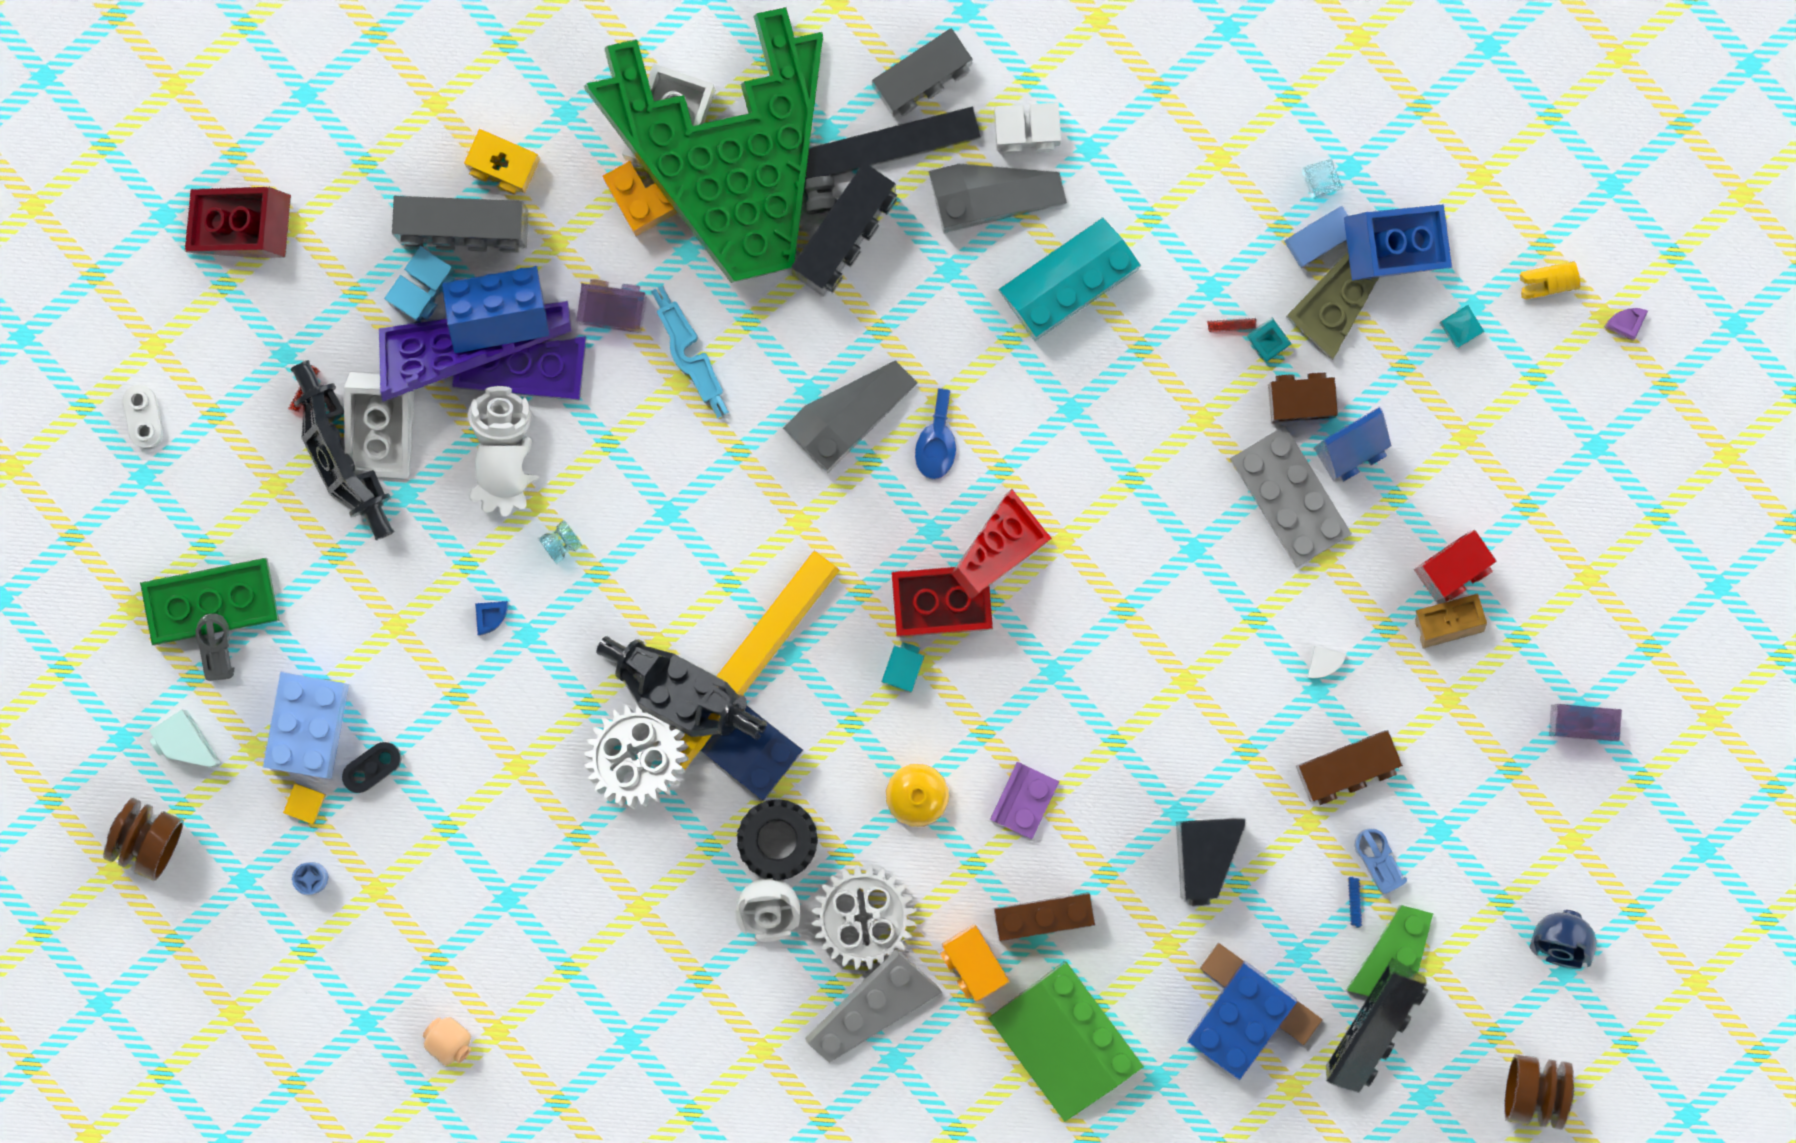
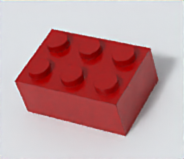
[891,567,993,638]

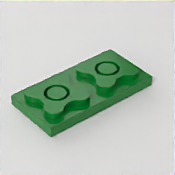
[140,558,280,646]

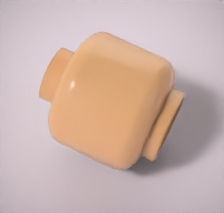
[423,1017,471,1065]

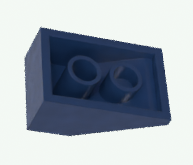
[700,705,804,801]

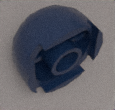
[1529,910,1597,969]

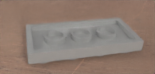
[1230,425,1352,568]

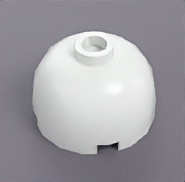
[736,878,800,942]

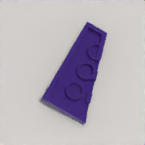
[452,336,587,401]

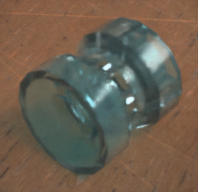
[538,520,583,564]

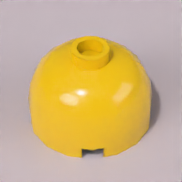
[886,764,949,827]

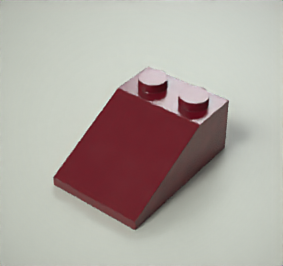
[185,187,291,258]

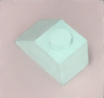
[149,710,221,767]

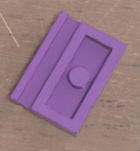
[990,762,1059,839]

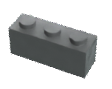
[872,27,973,117]

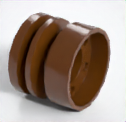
[103,798,184,881]
[1504,1054,1574,1130]

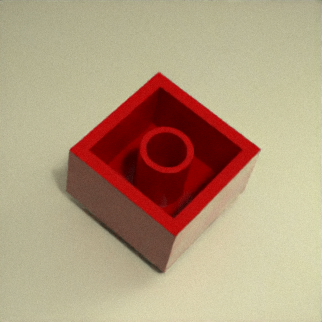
[1413,529,1497,602]

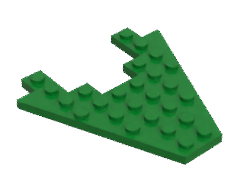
[584,7,823,283]

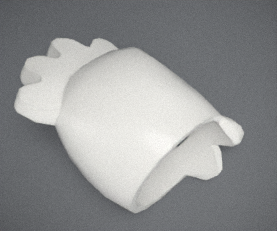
[469,436,539,517]

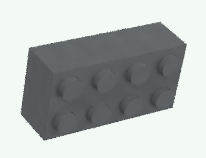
[392,196,529,253]

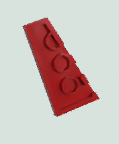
[951,489,1052,599]

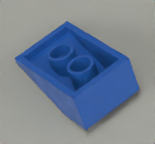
[1344,204,1452,281]
[1314,407,1392,482]

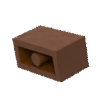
[1268,372,1338,423]

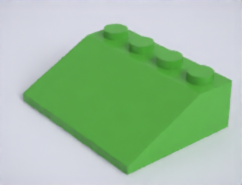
[988,961,1144,1122]

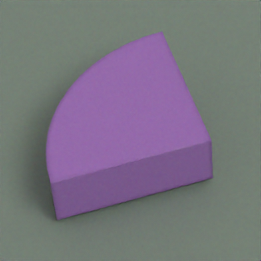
[1604,308,1648,341]

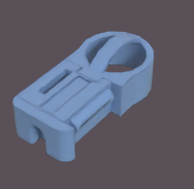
[1354,829,1407,894]

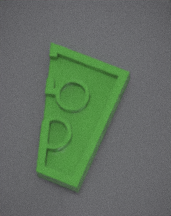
[1346,905,1433,996]

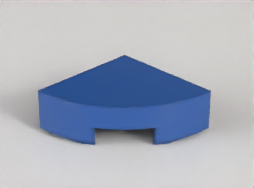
[475,601,508,636]

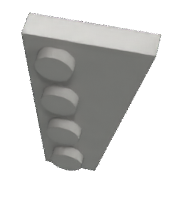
[805,949,942,1063]

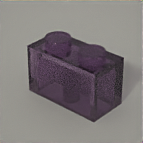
[576,279,647,334]
[1549,704,1622,742]

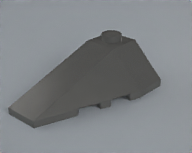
[928,164,1067,233]
[783,360,918,473]

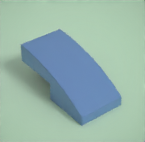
[1284,206,1348,268]

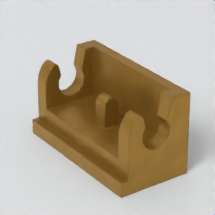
[1415,594,1487,649]

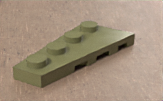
[1286,252,1379,360]

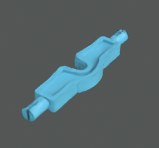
[651,286,729,418]

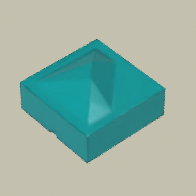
[1439,305,1485,349]
[1247,317,1292,362]

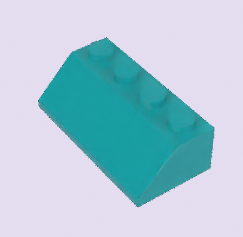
[998,217,1141,342]

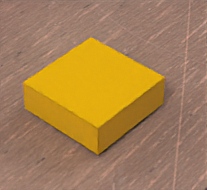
[283,783,326,824]

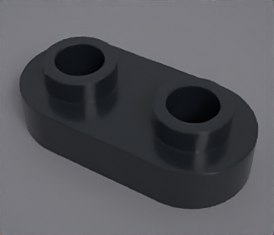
[342,742,402,793]

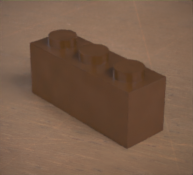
[1296,730,1403,805]
[993,892,1095,941]

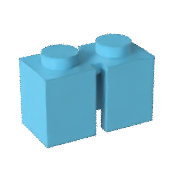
[384,246,456,323]

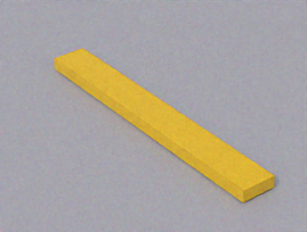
[679,550,840,770]

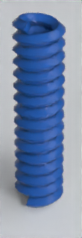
[1348,877,1362,928]

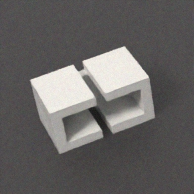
[994,103,1061,154]

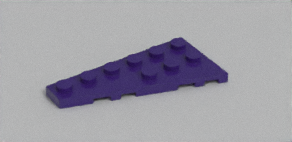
[379,301,571,402]

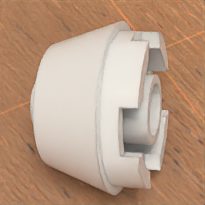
[468,386,532,446]

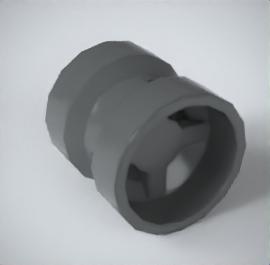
[804,176,837,214]

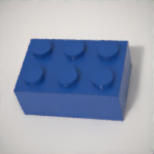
[442,266,550,353]
[1187,960,1297,1080]

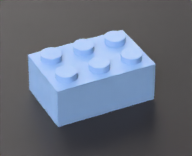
[263,672,349,779]

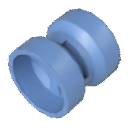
[292,862,329,895]

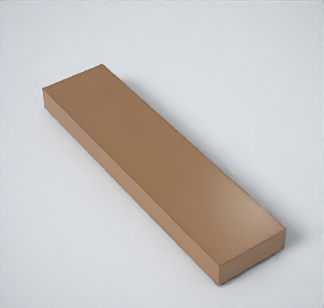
[1200,942,1323,1045]

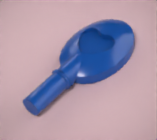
[915,388,956,479]

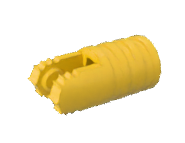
[1520,261,1580,299]

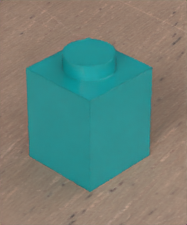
[881,642,924,693]

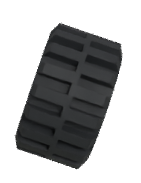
[737,800,818,880]

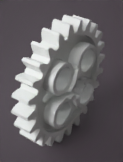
[584,705,689,809]
[812,865,915,969]

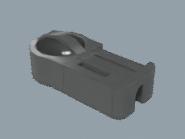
[196,614,235,681]

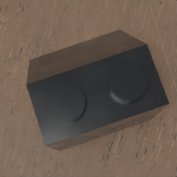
[1176,818,1246,906]

